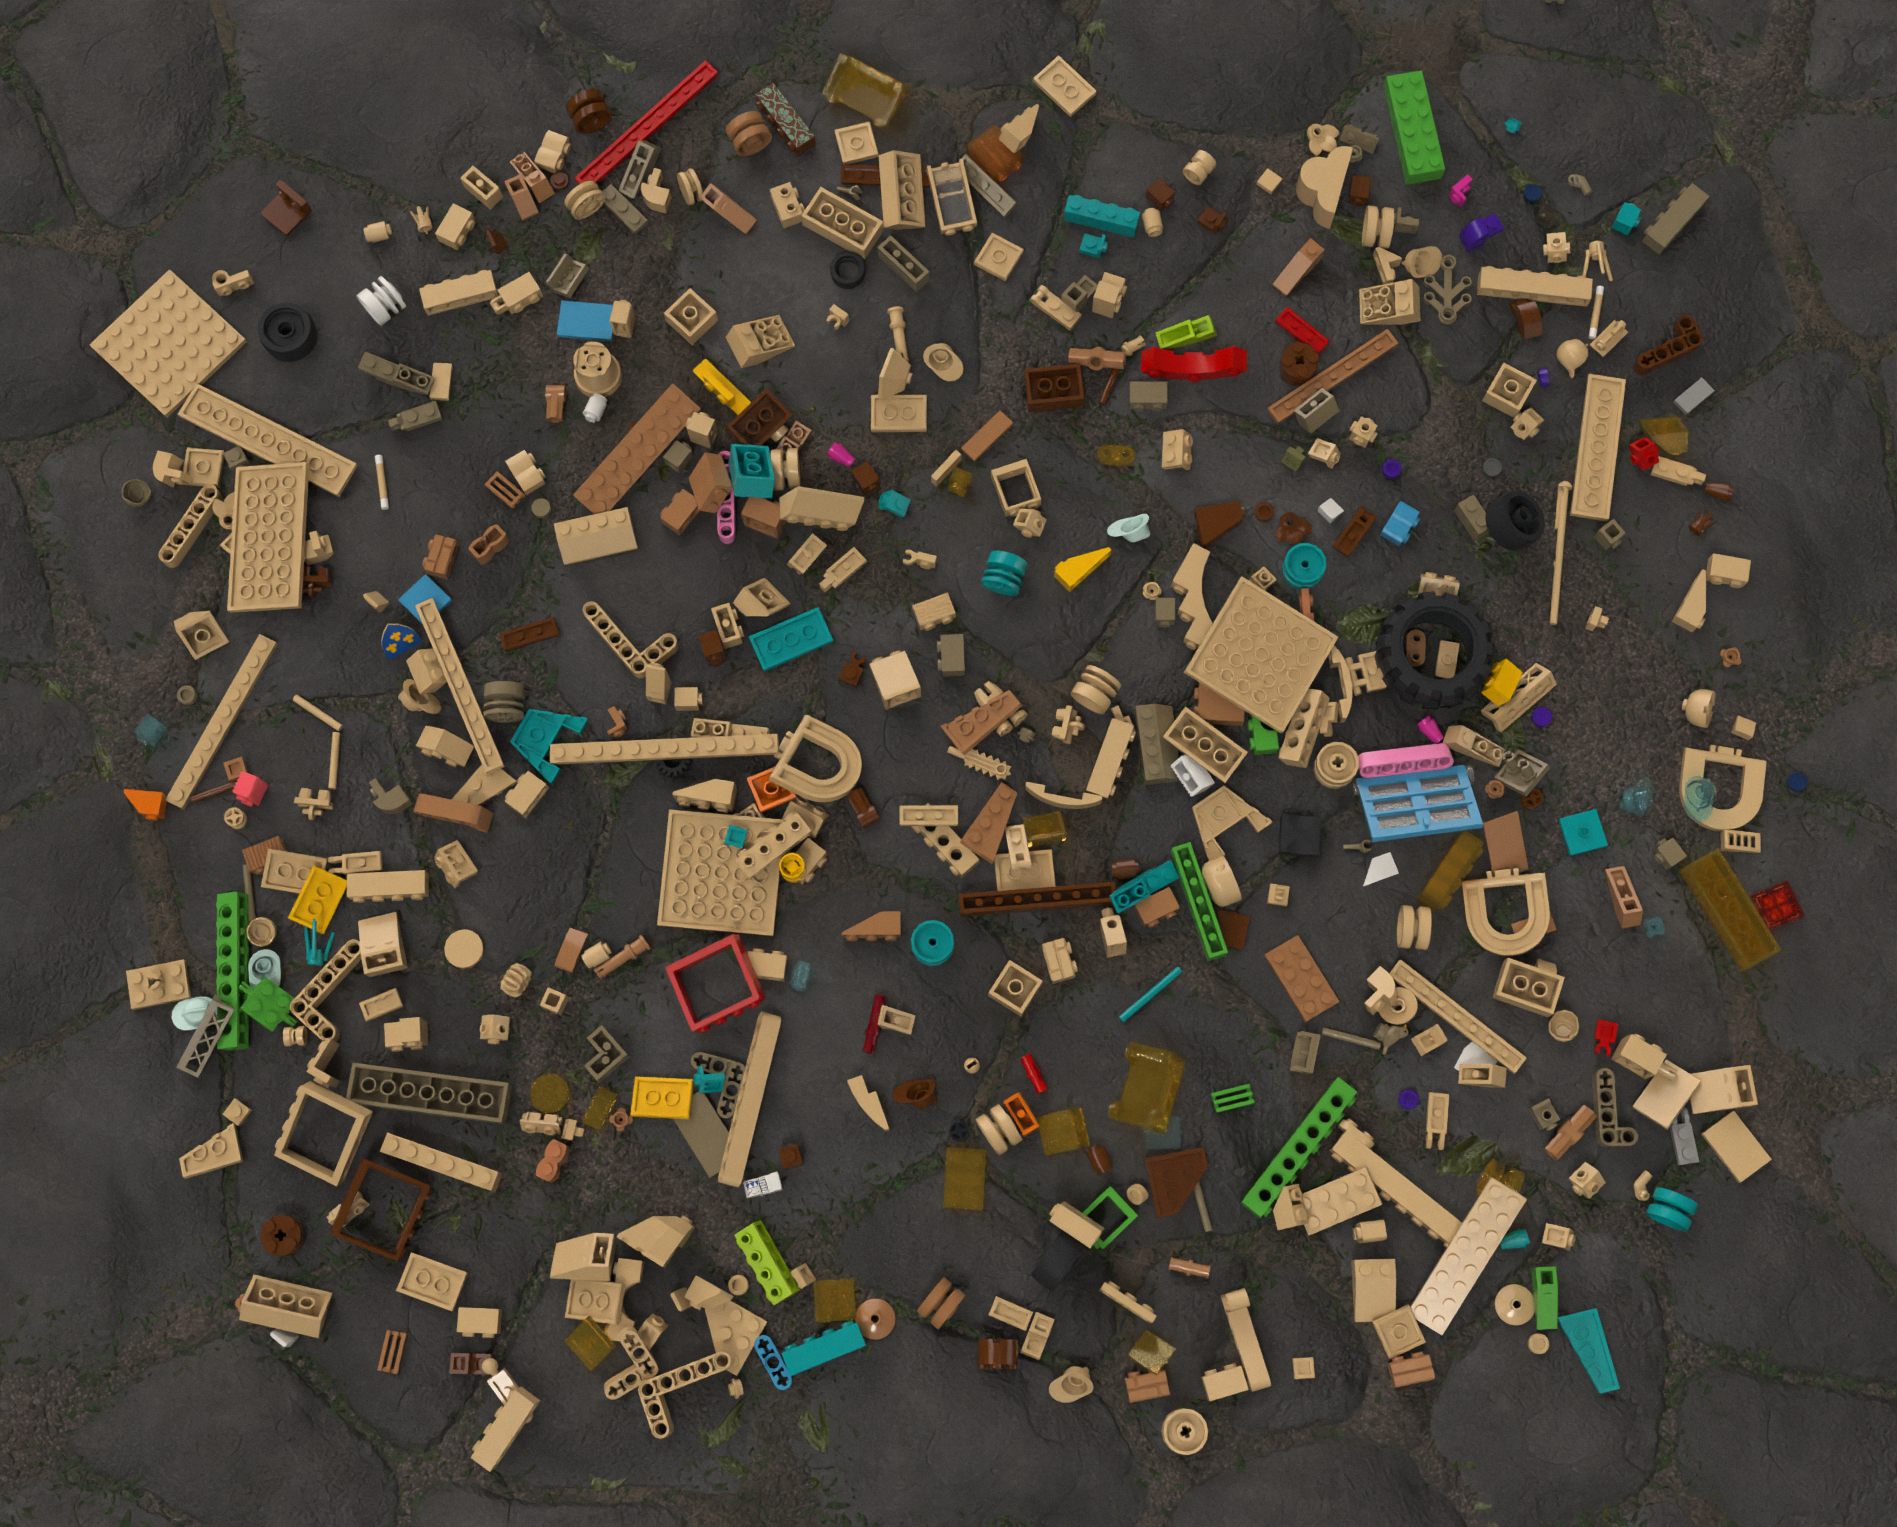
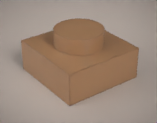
[224,756,248,782]

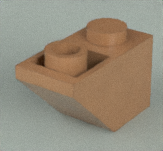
[504,174,539,221]

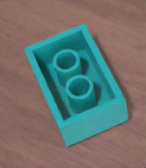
[728,444,775,498]

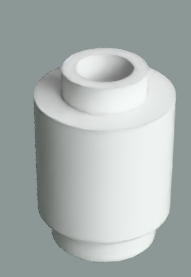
[583,393,607,423]

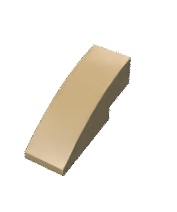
[847,1075,889,1131]

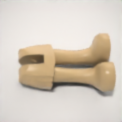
[974,681,1028,736]

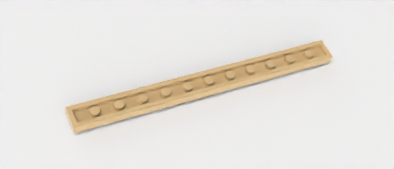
[550,734,779,765]

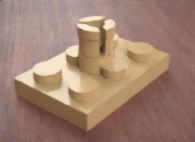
[126,959,191,1010]

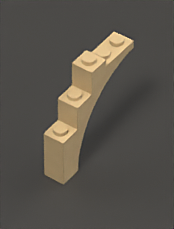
[1171,543,1213,650]

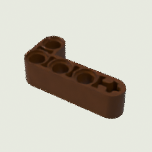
[1633,315,1703,375]

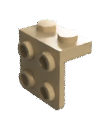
[307,1038,340,1088]

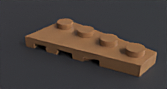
[940,690,1023,755]
[960,782,1017,864]

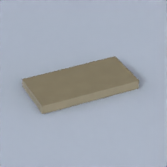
[673,1091,729,1178]

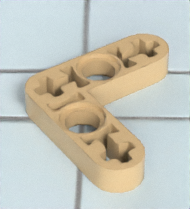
[604,1326,658,1399]

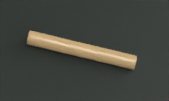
[293,695,343,731]
[328,732,340,790]

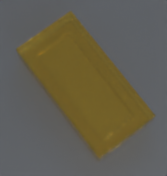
[582,1087,618,1131]

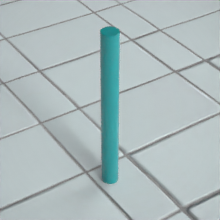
[1119,966,1182,1023]

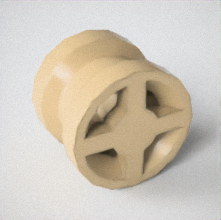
[224,808,247,829]

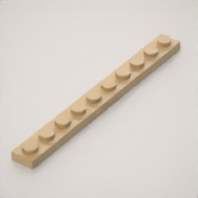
[415,598,505,774]
[165,634,278,810]

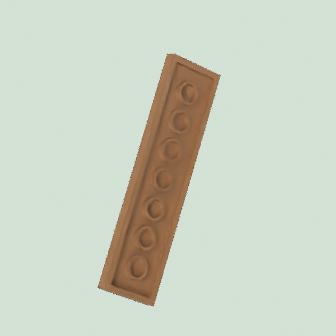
[573,383,701,514]

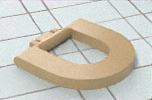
[769,715,862,802]
[1679,745,1766,832]
[1462,868,1550,956]

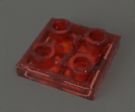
[1751,880,1805,931]

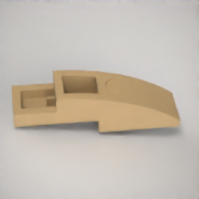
[691,718,770,738]

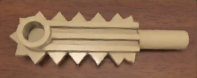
[947,746,1011,780]

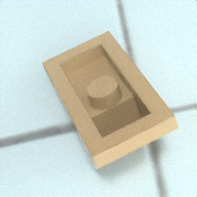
[1373,247,1402,284]
[877,1005,915,1035]

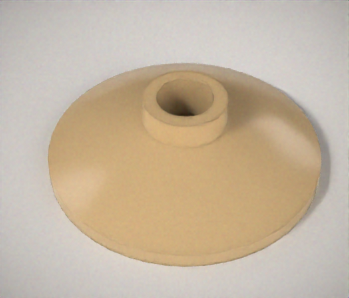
[1379,987,1418,1025]
[1495,1284,1535,1325]

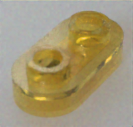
[1097,445,1135,466]

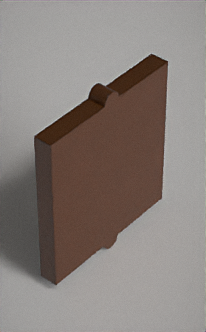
[1217,909,1250,950]

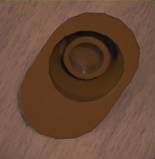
[892,1079,937,1109]

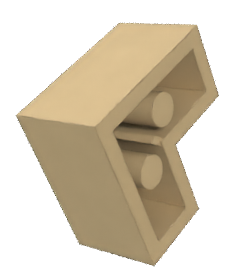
[1092,272,1127,318]
[416,726,474,768]
[384,1017,429,1052]

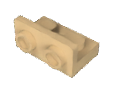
[1417,572,1460,597]
[434,840,478,888]

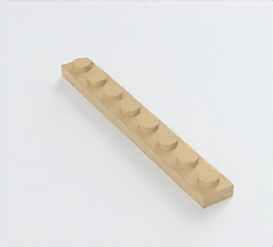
[1389,959,1527,1074]

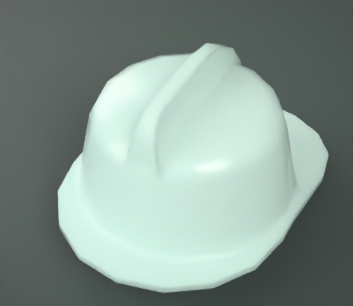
[1107,514,1150,542]
[249,949,281,988]
[172,997,217,1030]

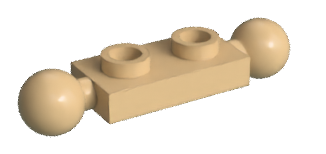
[482,1358,533,1424]

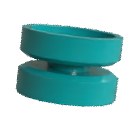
[1282,543,1326,590]
[911,920,954,967]
[1645,1187,1698,1232]

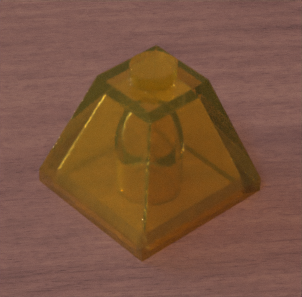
[1640,416,1689,455]

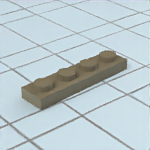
[962,154,1018,217]

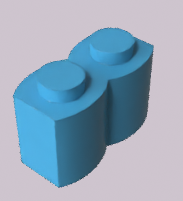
[1380,501,1420,546]

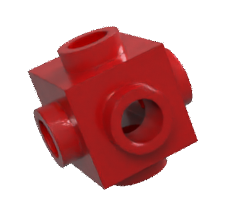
[1629,437,1659,470]

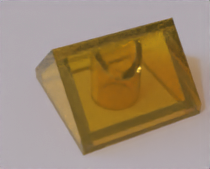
[1022,811,1067,847]

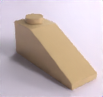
[1672,569,1706,632]

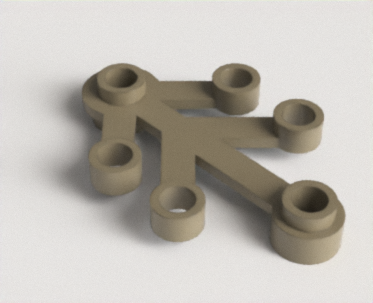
[1423,255,1472,325]

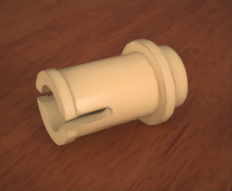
[1121,336,1146,356]

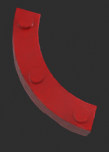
[1141,346,1247,383]

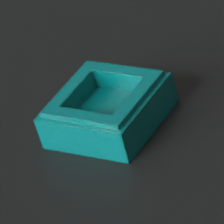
[724,825,749,849]

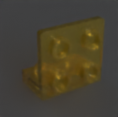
[1037,1108,1090,1156]

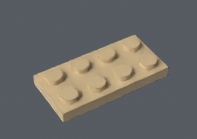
[1302,1167,1383,1235]

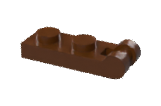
[1332,506,1378,558]

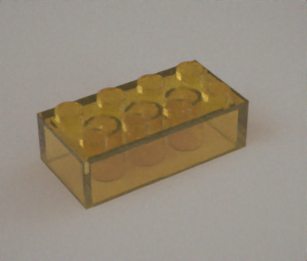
[1416,830,1484,913]

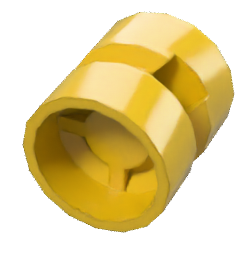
[779,853,806,883]

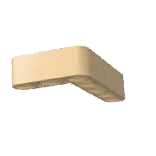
[583,601,679,678]
[290,939,361,1042]
[1221,1288,1271,1392]
[638,1351,735,1439]

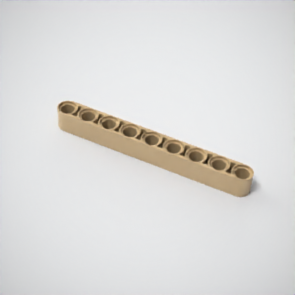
[718,1011,781,1187]

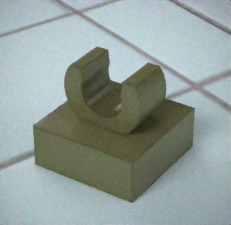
[1281,446,1305,472]

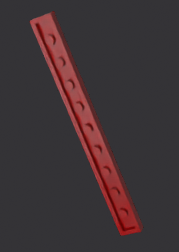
[574,60,718,184]

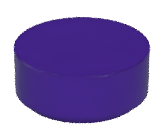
[1537,368,1549,387]
[1382,459,1402,479]
[1531,707,1552,727]
[1398,1090,1419,1110]

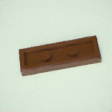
[499,617,560,652]

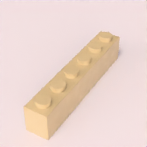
[1477,266,1593,307]
[380,1133,503,1192]

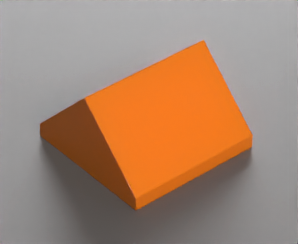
[747,766,796,812]

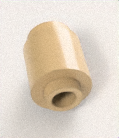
[1142,208,1163,237]
[364,221,392,243]
[581,941,612,968]

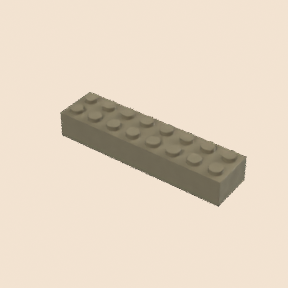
[346,1063,513,1125]

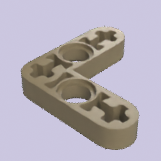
[691,1052,745,1119]

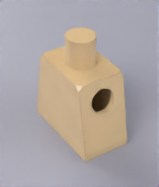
[1100,908,1127,958]

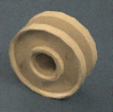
[564,181,605,220]

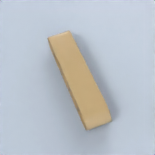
[159,484,223,568]

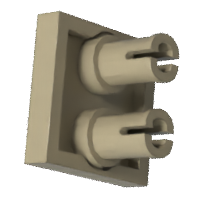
[1494,749,1550,797]

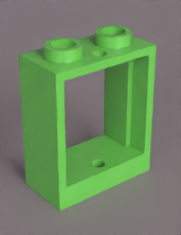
[1083,1186,1138,1250]

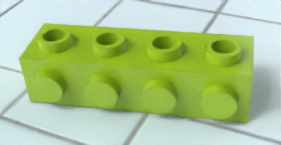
[735,1220,800,1306]

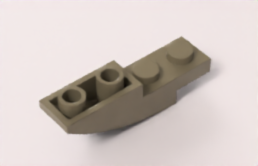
[358,352,435,395]

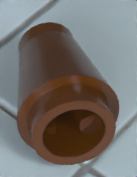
[1704,482,1734,502]

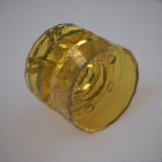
[1475,1158,1525,1197]

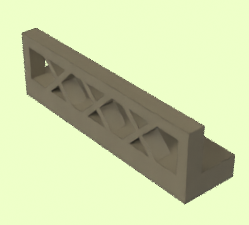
[176,994,235,1078]

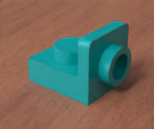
[1079,233,1108,258]
[693,1066,725,1093]

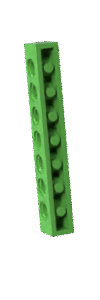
[216,892,249,1051]
[1240,1077,1357,1218]

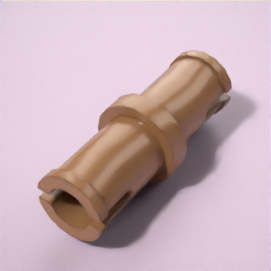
[1169,1257,1211,1279]

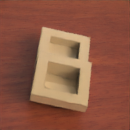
[1020,1312,1055,1360]

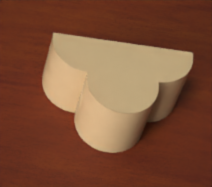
[1296,146,1353,229]

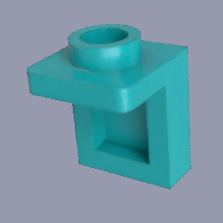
[878,490,910,517]

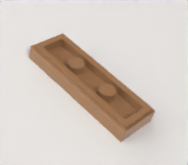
[961,411,1013,462]

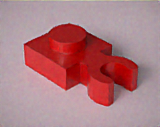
[1594,1019,1618,1056]

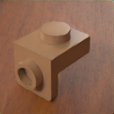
[607,706,628,739]

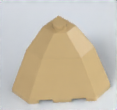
[617,1215,695,1268]

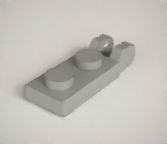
[1670,1107,1699,1165]

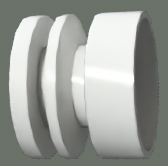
[356,276,406,326]

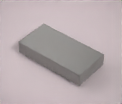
[1673,377,1715,415]

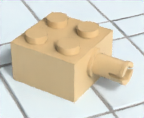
[1611,1034,1678,1081]

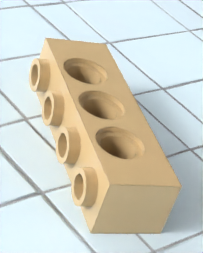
[1278,689,1330,768]
[911,803,979,878]

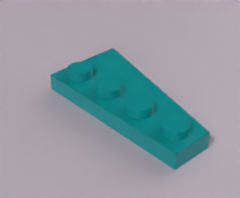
[1557,1308,1620,1394]

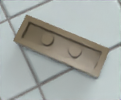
[602,184,648,235]

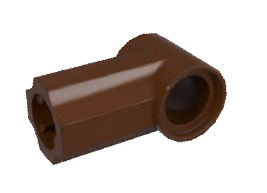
[847,788,880,829]

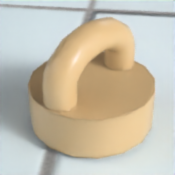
[1127,1184,1149,1205]

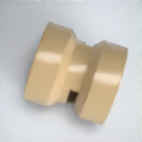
[283,1026,308,1047]

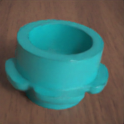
[1504,117,1522,133]

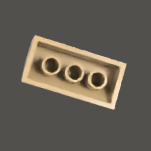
[879,150,925,230]
[779,486,864,531]
[554,507,638,565]
[1163,707,1248,783]
[239,1275,332,1338]

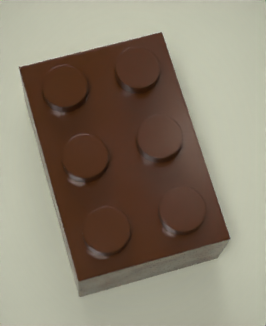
[1024,364,1084,412]
[725,388,792,446]

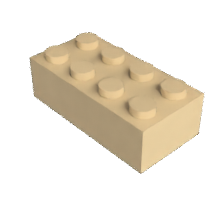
[801,187,884,260]

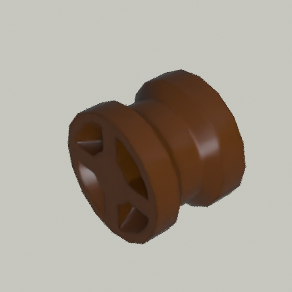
[1520,788,1543,810]

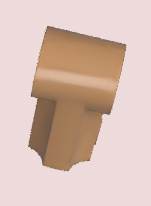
[545,385,567,423]

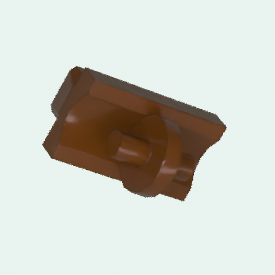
[302,566,333,597]

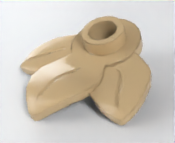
[1307,124,1340,156]
[212,493,234,529]

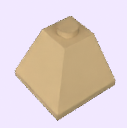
[878,348,913,400]
[733,578,791,616]
[174,611,229,660]

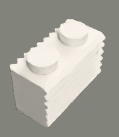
[1171,755,1215,797]

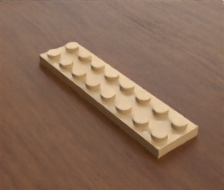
[1570,374,1626,521]
[1410,1177,1527,1335]

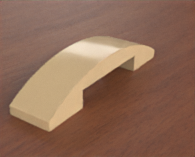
[1328,646,1352,723]
[1025,782,1102,809]

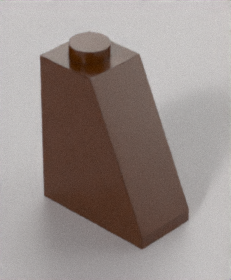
[1194,500,1246,549]

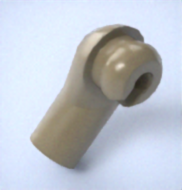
[1568,174,1593,196]

